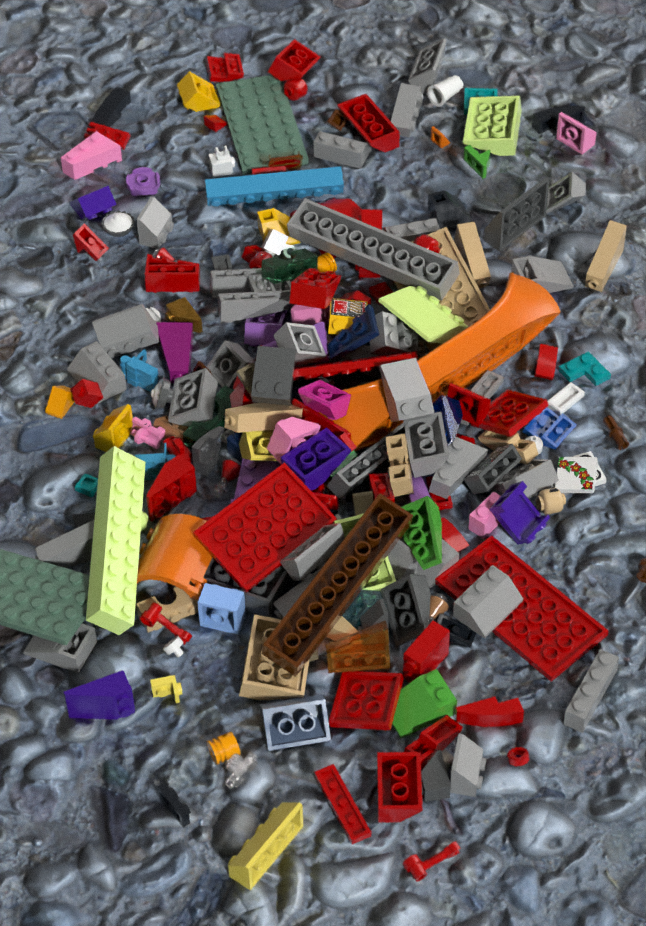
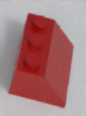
[268,39,321,81]
[377,752,423,823]

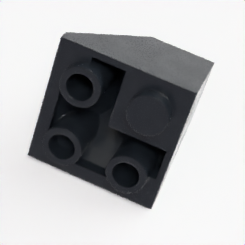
[428,190,473,230]

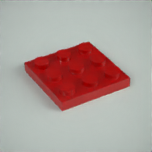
[471,389,549,437]
[329,671,404,730]

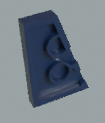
[327,304,380,362]

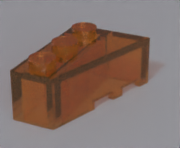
[325,621,390,673]

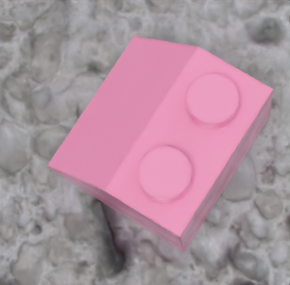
[556,112,596,154]
[267,417,321,464]

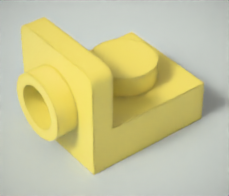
[150,675,183,703]

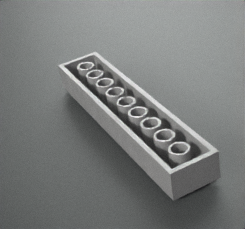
[287,198,460,301]

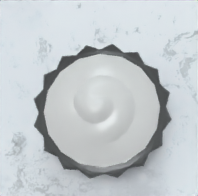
[101,210,135,237]
[151,375,174,410]

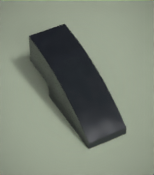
[88,87,131,129]
[532,106,585,134]

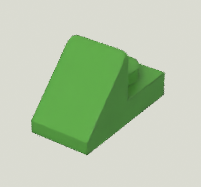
[464,145,491,179]

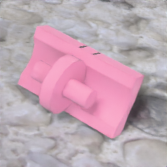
[130,417,165,449]

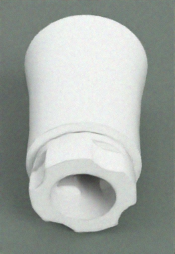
[427,75,463,107]

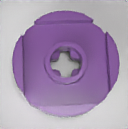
[126,167,160,196]

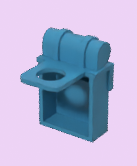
[120,349,159,392]
[135,443,176,481]

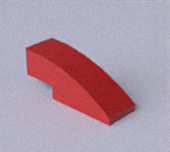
[455,696,524,727]
[404,715,463,769]

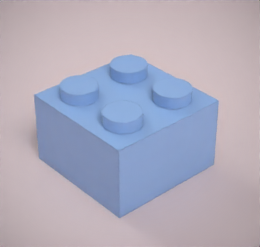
[198,583,246,635]

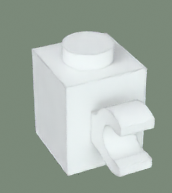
[209,146,235,178]
[261,229,296,258]

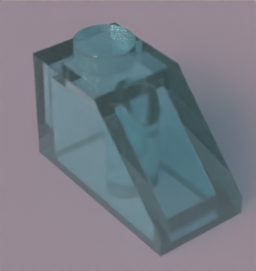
[342,590,387,629]

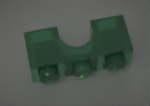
[261,248,318,284]

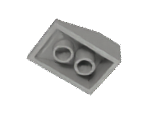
[379,358,434,422]

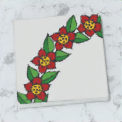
[555,457,598,493]

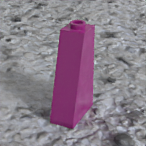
[156,322,194,384]

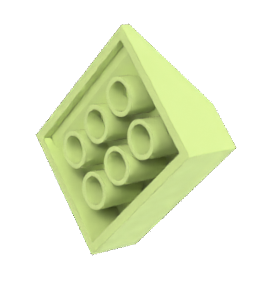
[463,96,522,156]
[378,286,468,344]

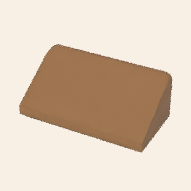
[153,415,195,444]

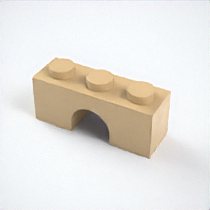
[386,434,414,497]
[136,581,198,633]

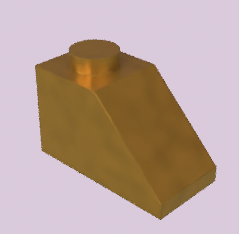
[165,297,203,333]

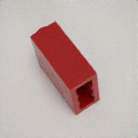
[403,621,450,683]

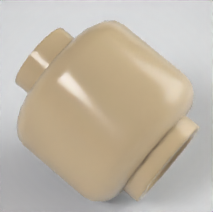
[535,488,566,515]

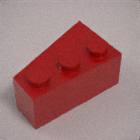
[145,254,200,293]

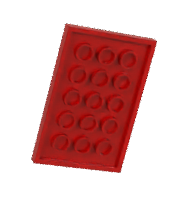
[193,463,337,593]

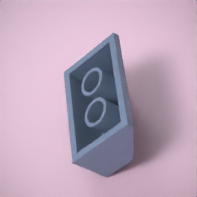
[260,694,331,751]

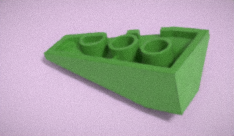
[402,496,442,570]

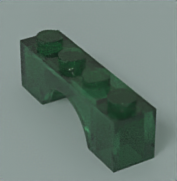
[183,386,234,450]

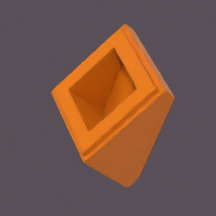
[431,126,450,148]

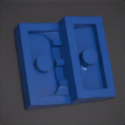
[522,407,577,450]

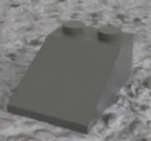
[251,346,296,406]
[381,574,431,647]

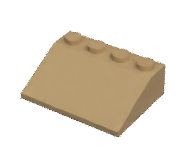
[239,614,310,700]

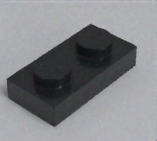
[157,782,191,828]

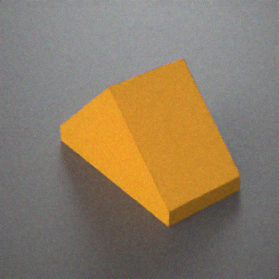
[45,386,75,419]

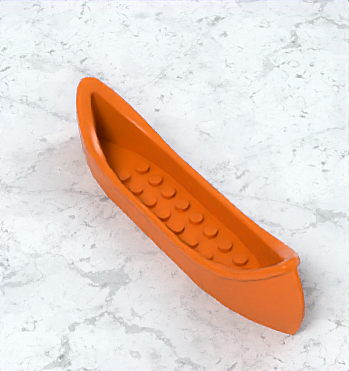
[319,272,561,451]

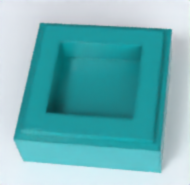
[75,473,98,497]

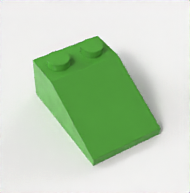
[392,669,457,738]

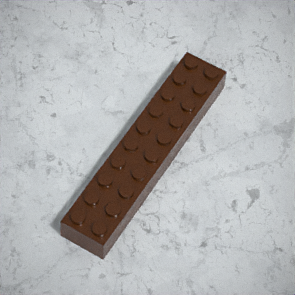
[262,494,413,677]

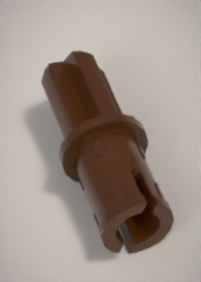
[603,415,629,450]

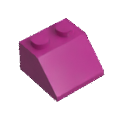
[298,380,351,420]

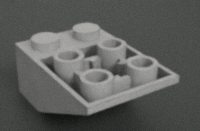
[511,256,574,293]
[370,311,426,358]
[23,623,97,673]

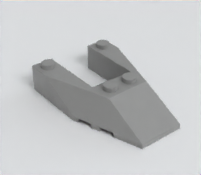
[210,268,304,323]

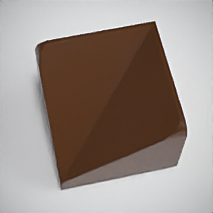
[325,109,348,131]

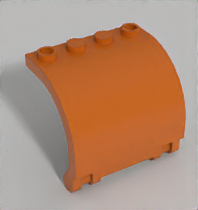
[137,514,213,600]

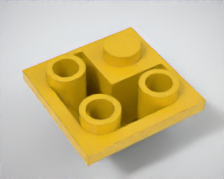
[257,208,300,245]

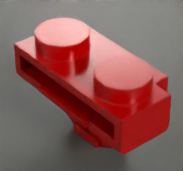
[163,436,192,463]

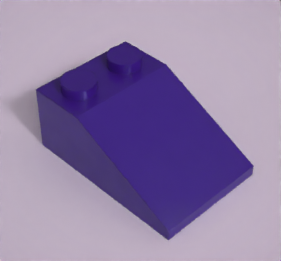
[281,428,351,491]
[63,670,135,720]

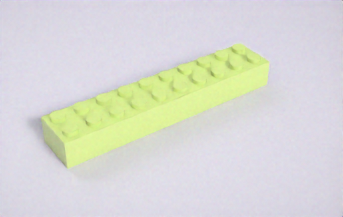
[86,446,146,635]

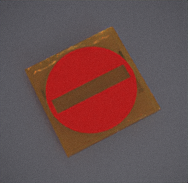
[268,151,303,169]

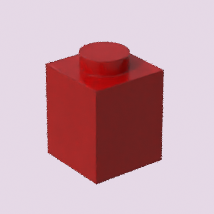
[70,378,104,408]

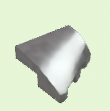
[192,426,224,477]

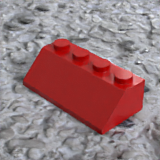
[337,94,400,153]

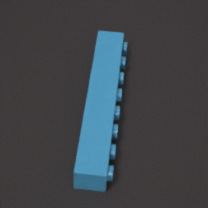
[205,166,344,206]

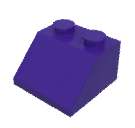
[69,186,117,220]

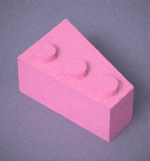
[61,131,122,180]

